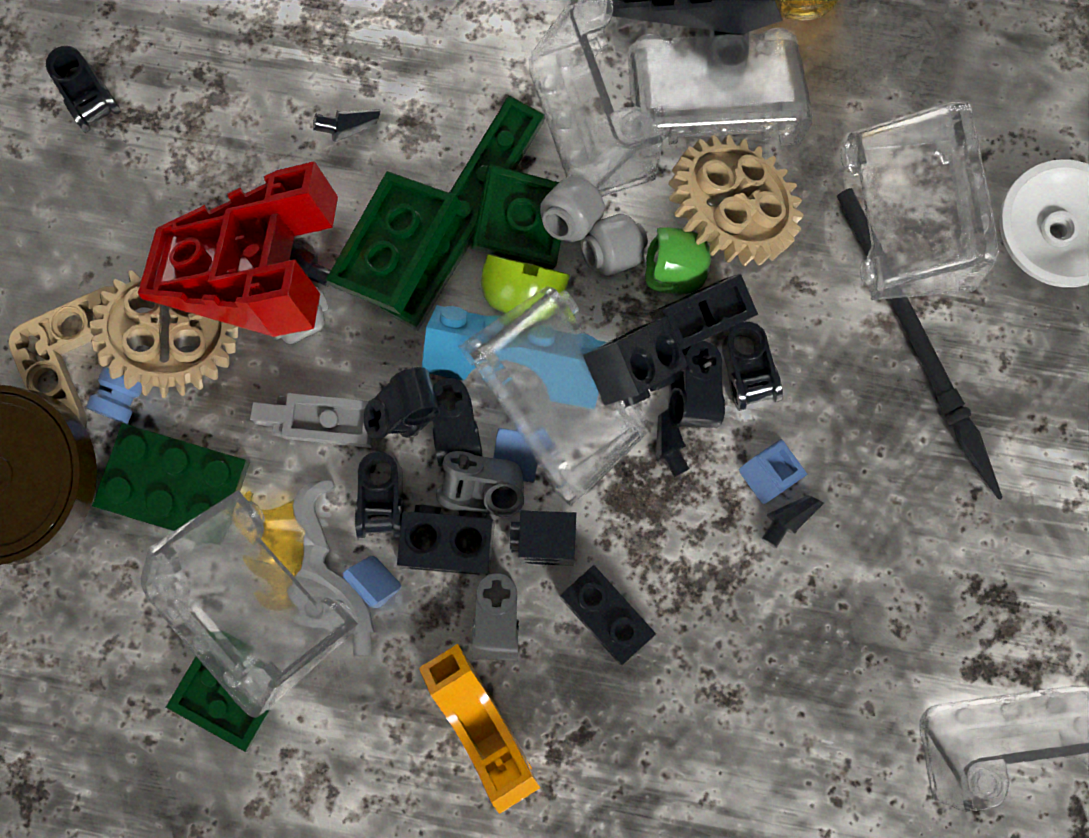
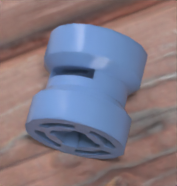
[86,367,142,424]

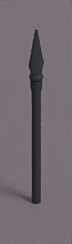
[837,188,1003,500]

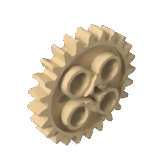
[668,135,804,266]
[90,270,238,398]

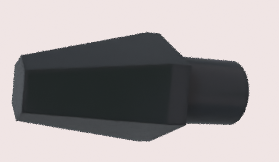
[313,109,381,142]
[290,241,331,287]
[656,409,690,478]
[761,496,824,548]

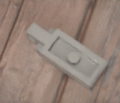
[250,393,373,448]

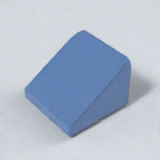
[493,428,542,483]
[739,439,808,504]
[342,556,401,609]

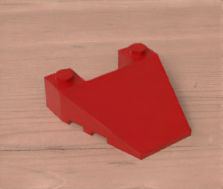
[137,161,338,337]

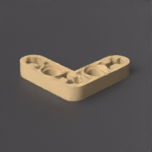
[8,286,115,429]

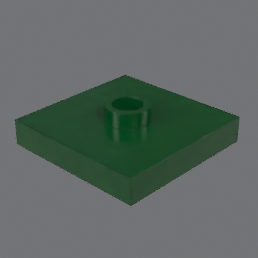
[471,164,561,269]

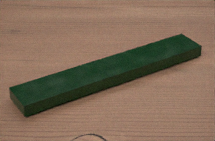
[380,95,545,331]

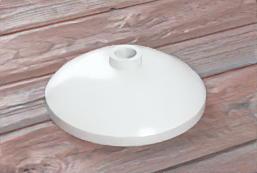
[999,159,1089,288]

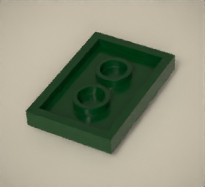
[326,171,462,315]
[92,423,250,546]

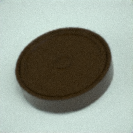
[0,385,97,565]

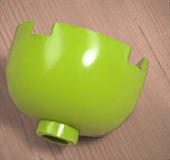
[481,254,570,325]

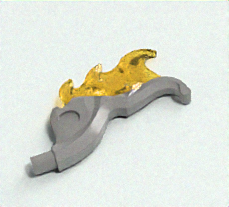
[237,480,375,656]

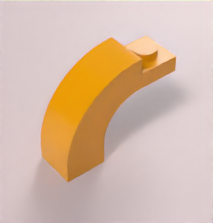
[419,644,540,814]

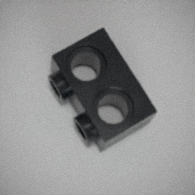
[649,274,758,350]
[583,316,688,407]
[397,505,495,576]
[510,510,577,566]
[560,565,656,665]

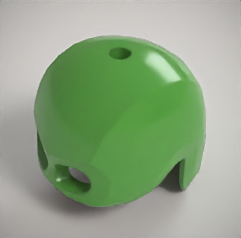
[645,227,711,295]

